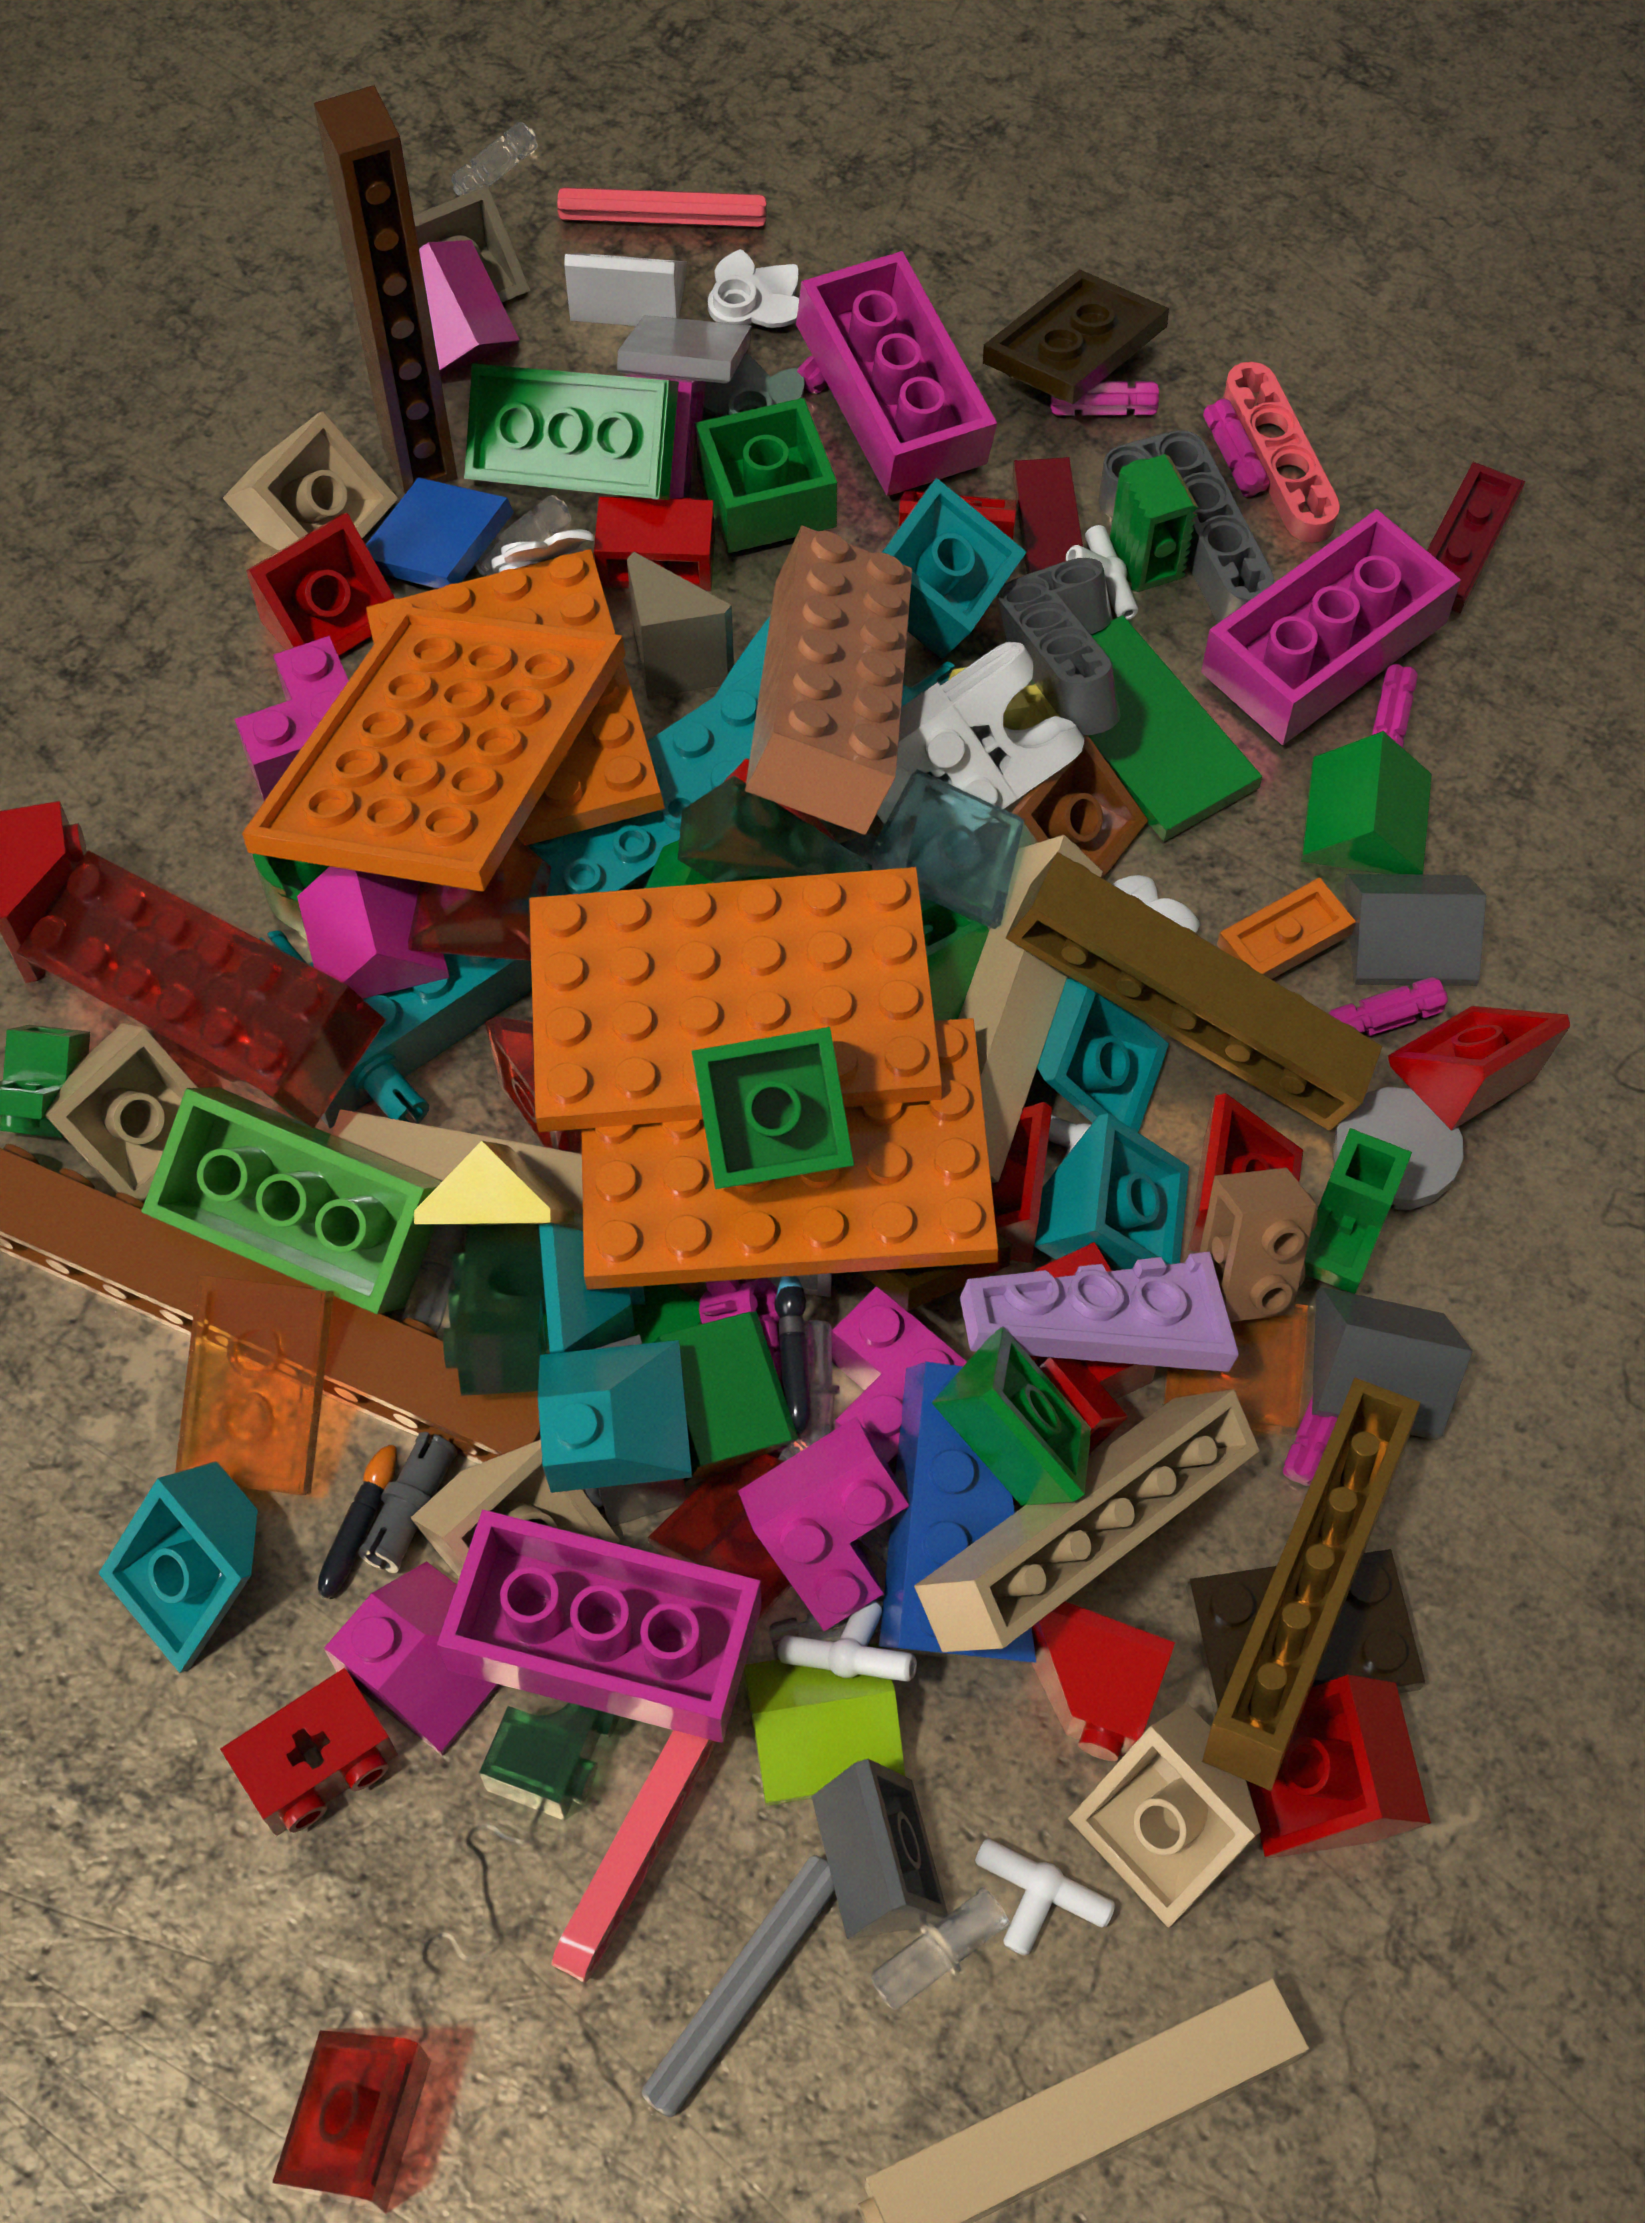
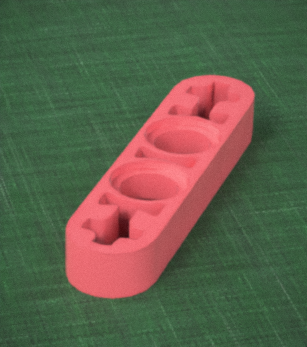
[1223,362,1340,543]
[552,1730,717,1983]

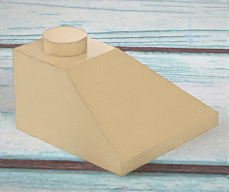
[223,411,398,551]
[45,1023,198,1202]
[411,1440,620,1577]
[1068,1703,1261,1928]

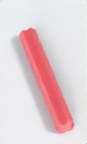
[557,187,767,228]

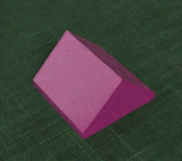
[419,240,520,376]
[297,866,449,1008]

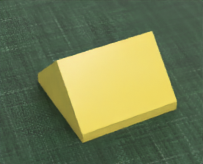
[414,1141,574,1225]

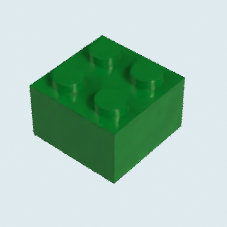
[695,398,838,553]
[691,1027,854,1189]

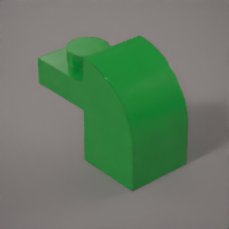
[0,1025,90,1138]
[1304,1128,1412,1294]

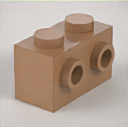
[1200,1168,1317,1322]

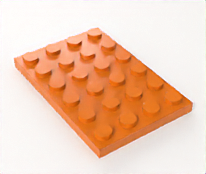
[366,549,665,850]
[242,606,625,892]
[529,867,942,1132]
[581,1018,998,1290]

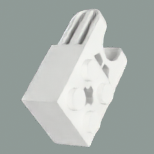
[877,642,1084,869]

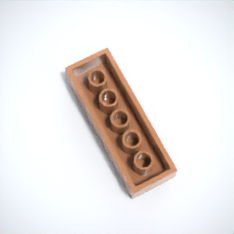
[745,525,912,835]

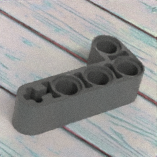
[1098,430,1274,623]
[997,558,1121,735]

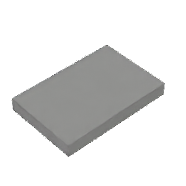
[617,315,751,383]

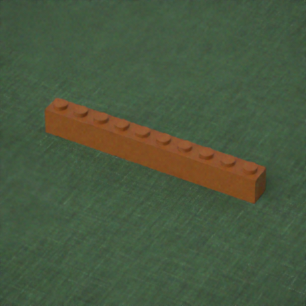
[0,1144,541,1464]

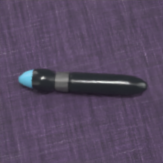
[775,1276,811,1434]

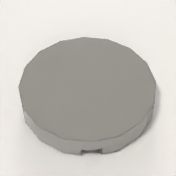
[1333,1087,1463,1210]

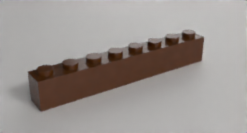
[314,85,458,494]

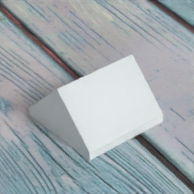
[564,253,687,326]

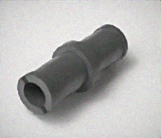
[358,1432,458,1573]

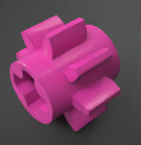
[699,1278,780,1324]

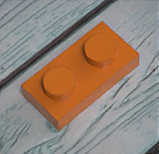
[1217,877,1356,979]

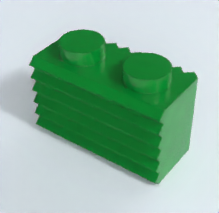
[1110,454,1198,592]

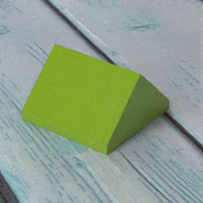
[744,1643,906,1806]

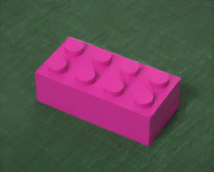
[796,251,997,496]
[1201,509,1461,746]
[437,1509,761,1743]

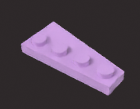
[960,1251,1239,1372]

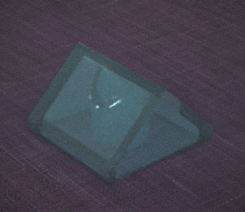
[871,769,1024,929]

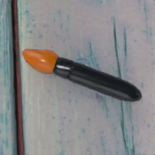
[318,1445,397,1598]

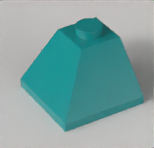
[881,478,1026,659]
[1037,978,1169,1132]
[1034,1113,1189,1271]
[539,1223,645,1354]
[538,1340,692,1493]
[99,1461,258,1673]

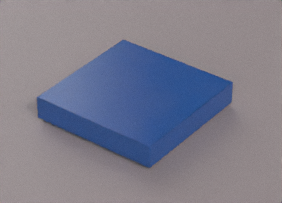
[366,478,514,588]

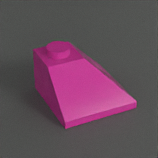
[324,1561,501,1756]

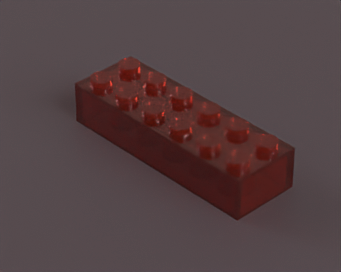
[16,850,386,1129]

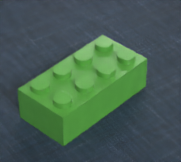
[141,1087,442,1314]

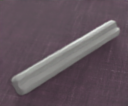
[642,1855,835,2118]

